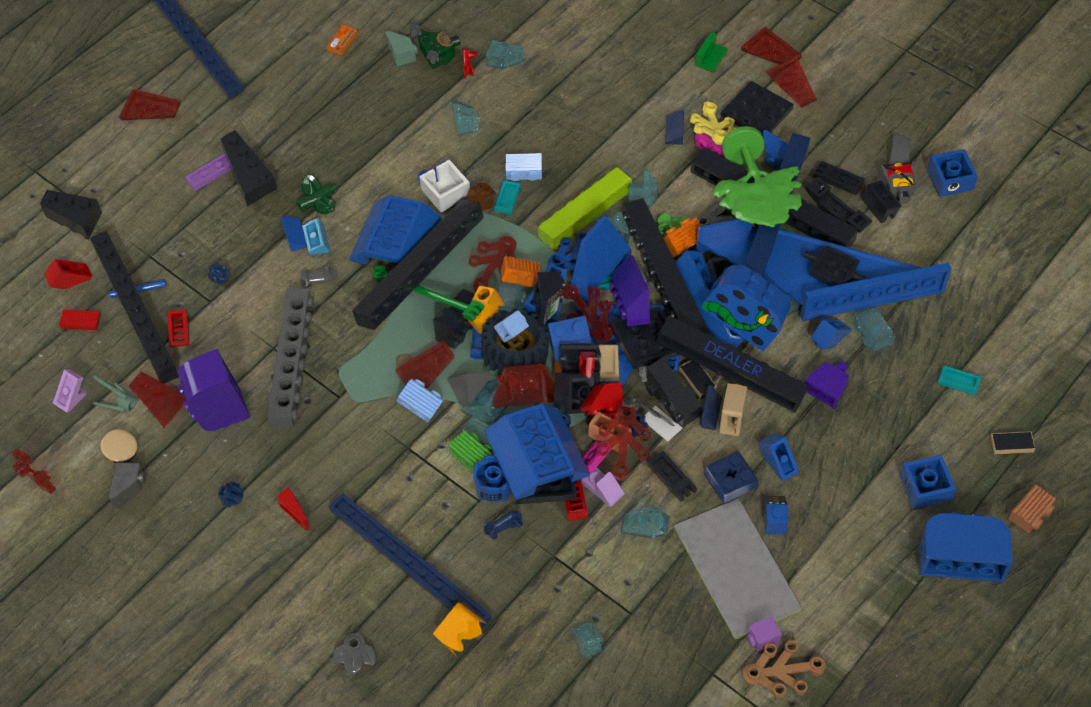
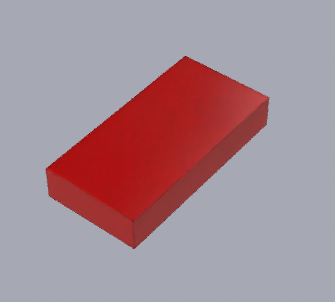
[59,309,101,330]

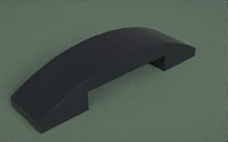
[805,177,873,233]

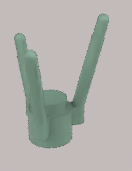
[93,375,137,413]

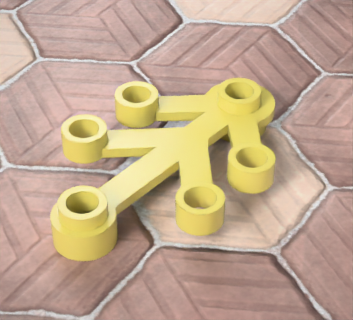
[690,102,736,145]

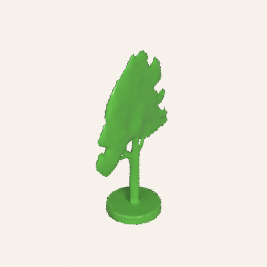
[713,126,802,227]

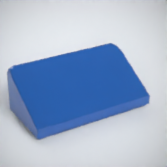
[280,217,307,252]

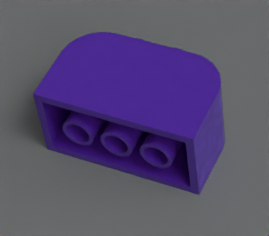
[178,349,250,431]

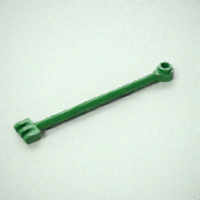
[372,266,485,321]

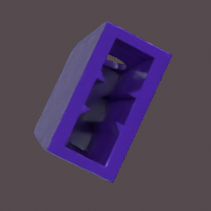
[805,361,849,409]

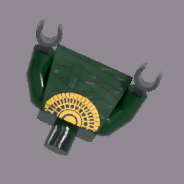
[409,23,461,69]

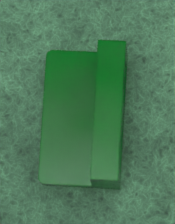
[695,32,728,73]

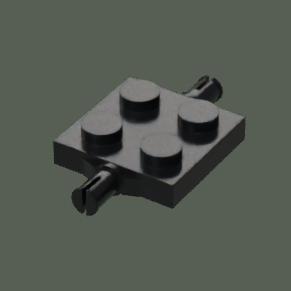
[803,246,866,286]

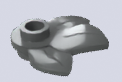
[333,633,376,676]

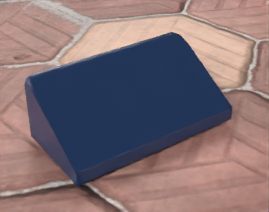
[665,110,684,145]
[701,385,722,430]

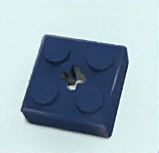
[704,451,759,504]

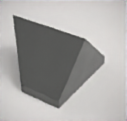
[447,373,492,406]

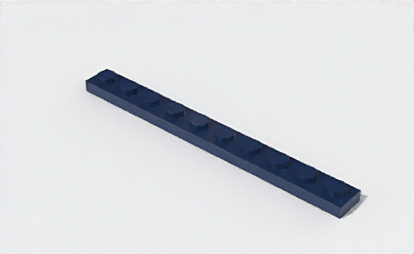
[152,0,244,98]
[328,493,492,629]

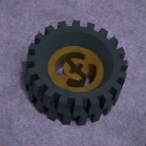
[481,309,550,378]

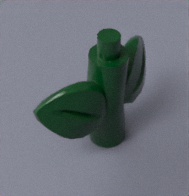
[296,173,338,214]

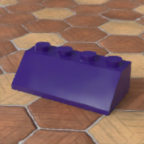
[609,255,650,326]

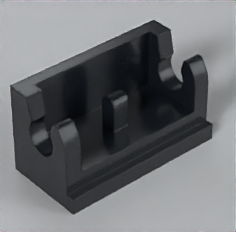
[861,180,902,223]
[558,344,601,371]

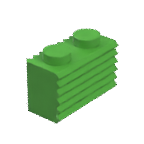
[448,430,494,473]

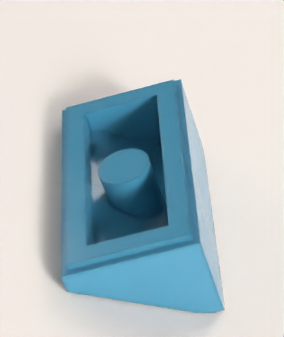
[302,218,331,255]

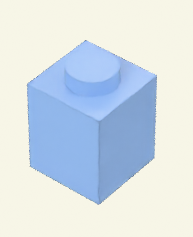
[493,310,529,342]

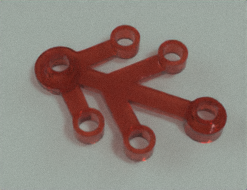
[468,236,517,292]
[562,284,613,343]
[596,405,651,481]
[11,448,56,494]

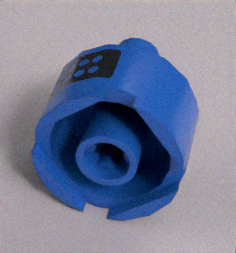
[473,455,512,502]

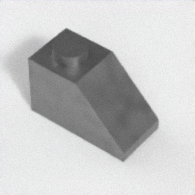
[109,463,146,508]

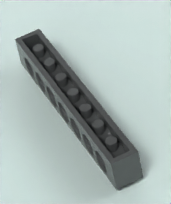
[267,288,314,427]

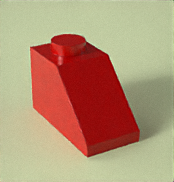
[44,259,92,289]

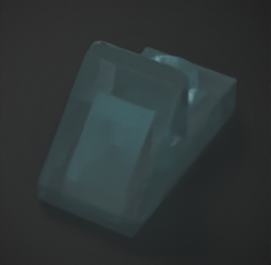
[571,622,604,658]

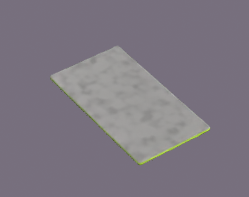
[674,499,802,639]

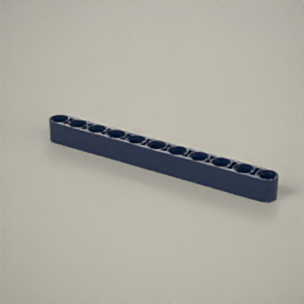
[745,133,810,278]

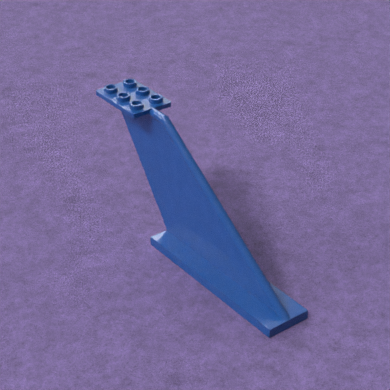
[695,219,952,321]

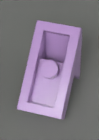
[53,369,87,412]
[581,468,624,508]

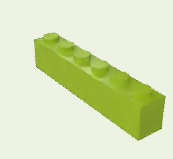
[538,167,632,250]

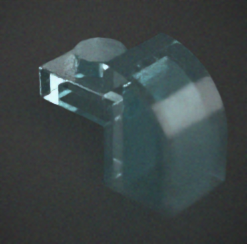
[629,169,658,207]

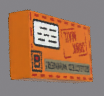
[326,24,358,56]

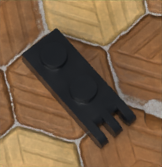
[812,161,865,195]
[647,451,697,502]

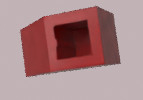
[580,382,624,415]

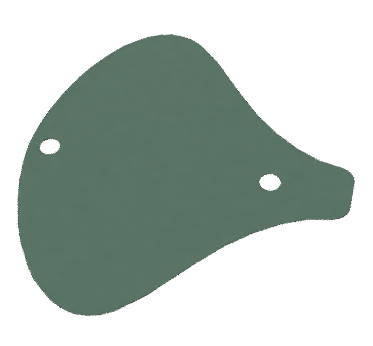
[339,213,592,427]

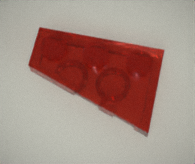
[741,27,802,69]
[766,56,817,108]
[119,89,181,121]
[395,341,454,389]
[129,371,185,428]

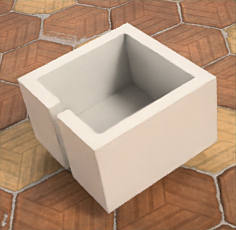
[419,160,470,212]

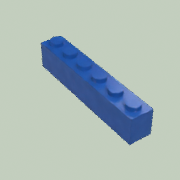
[676,250,744,349]

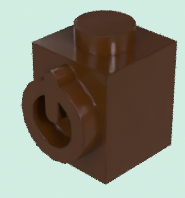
[466,183,497,211]

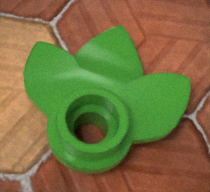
[657,212,686,237]

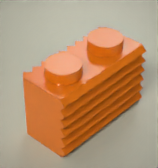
[663,218,702,257]
[500,256,541,288]

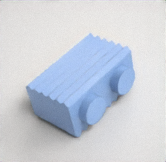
[506,153,542,181]
[396,379,443,423]

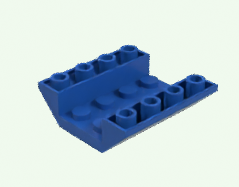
[349,195,442,265]
[485,404,590,500]

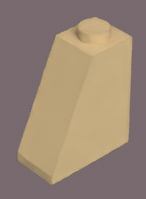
[720,383,747,436]

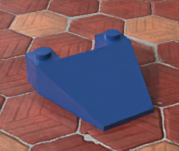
[570,216,632,304]

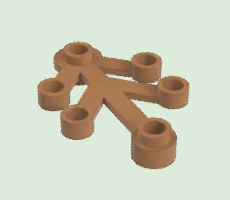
[743,640,826,698]

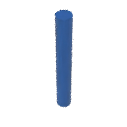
[109,280,166,298]

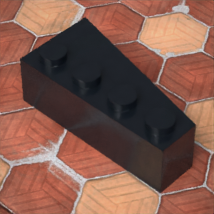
[220,130,277,207]

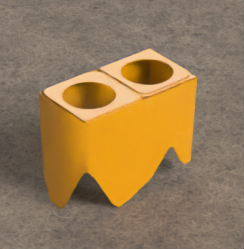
[468,286,504,334]
[433,603,486,657]

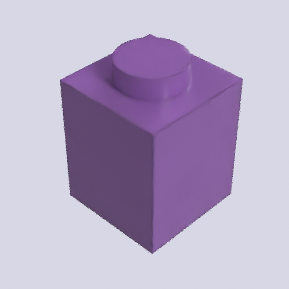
[746,616,782,653]

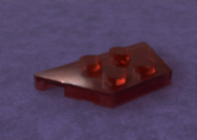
[491,364,554,408]

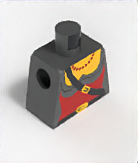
[878,162,916,203]

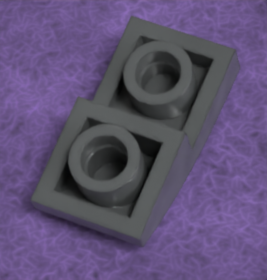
[888,135,911,164]

